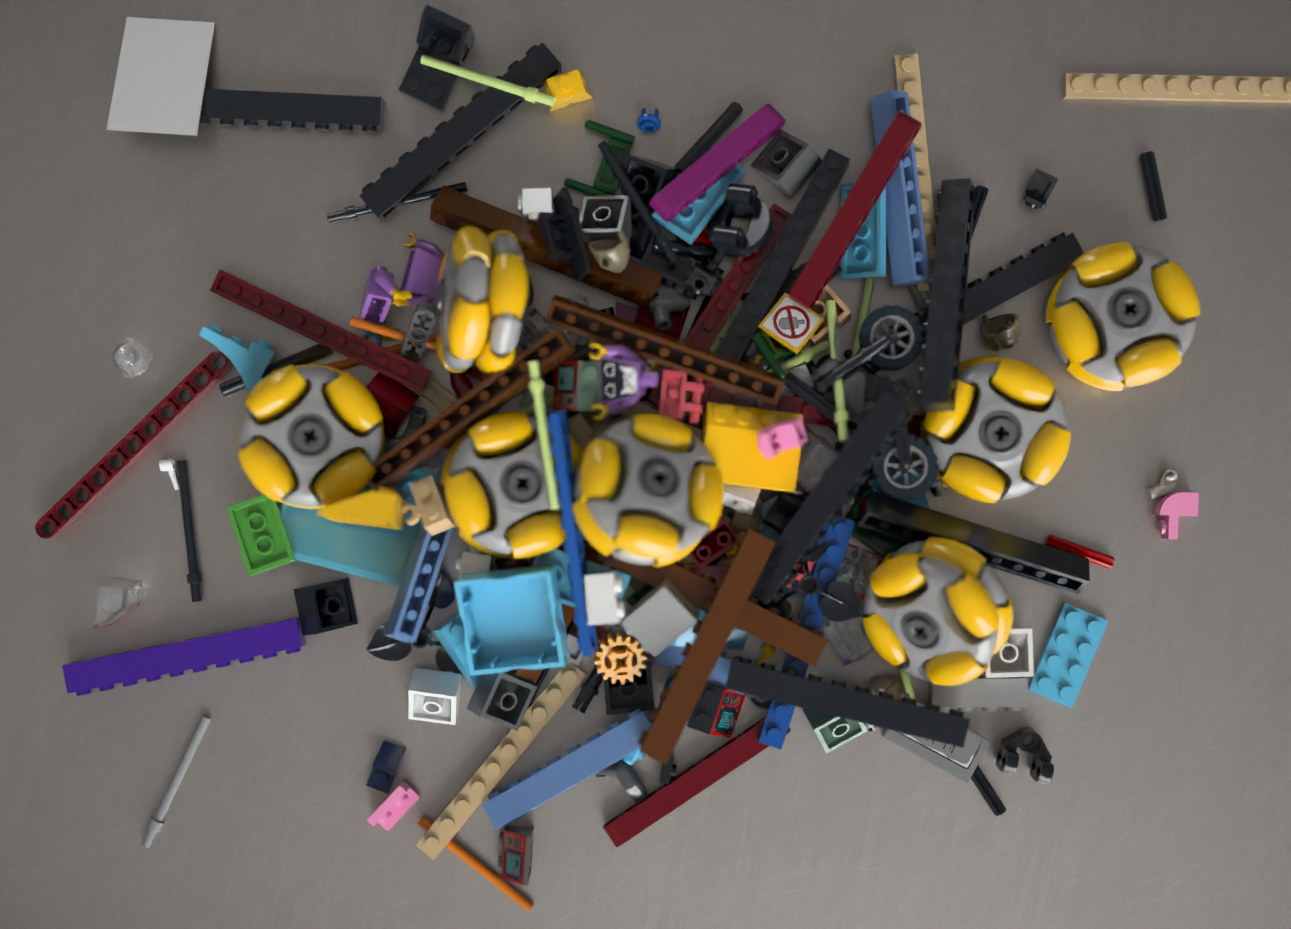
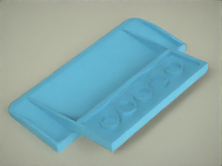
[261,440,438,587]

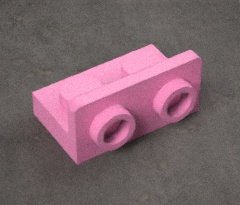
[367,780,420,831]

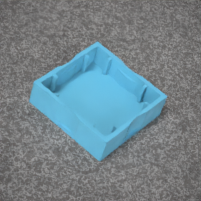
[454,564,570,676]

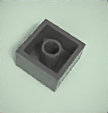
[466,672,537,731]

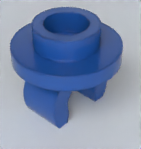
[637,108,661,133]

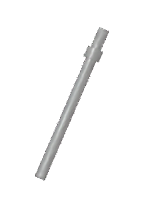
[141,715,211,848]

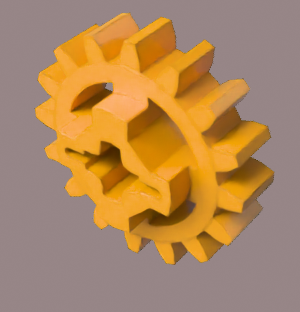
[594,632,647,684]

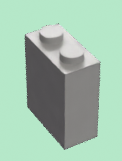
[621,578,699,657]

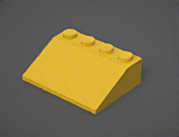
[701,402,803,492]
[317,488,408,531]

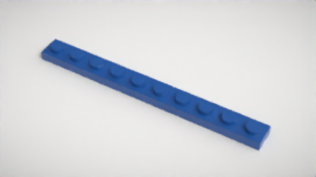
[547,409,598,657]
[758,517,855,749]

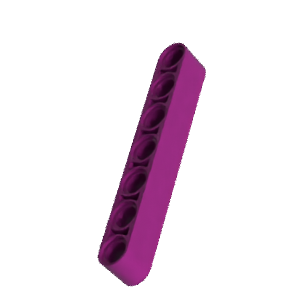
[649,103,786,222]

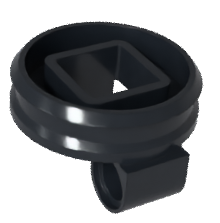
[707,183,773,257]

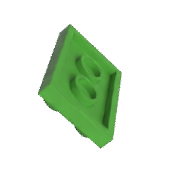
[226,495,296,576]

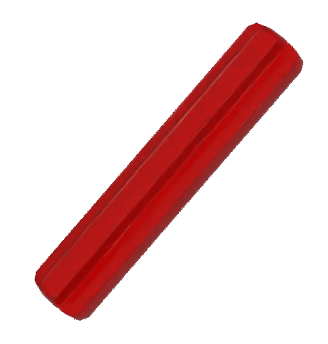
[1045,535,1115,569]

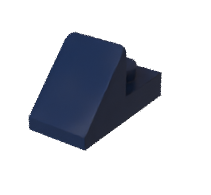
[366,740,406,794]

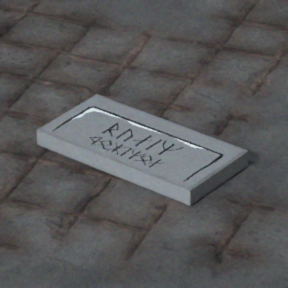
[883,698,990,783]

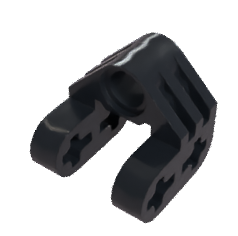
[996,727,1054,785]

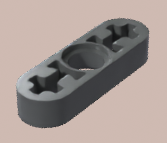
[401,302,437,362]

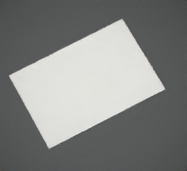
[106,17,215,136]

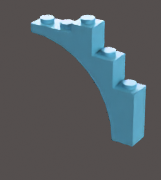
[199,324,281,450]

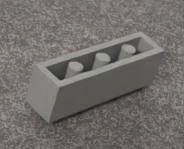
[928,676,1028,712]

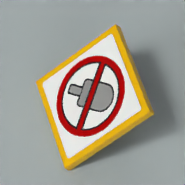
[758,293,824,354]

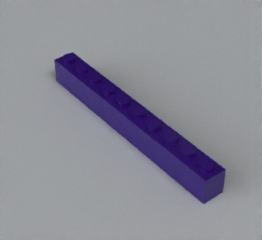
[62,617,306,696]

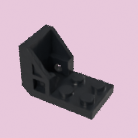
[398,4,475,111]

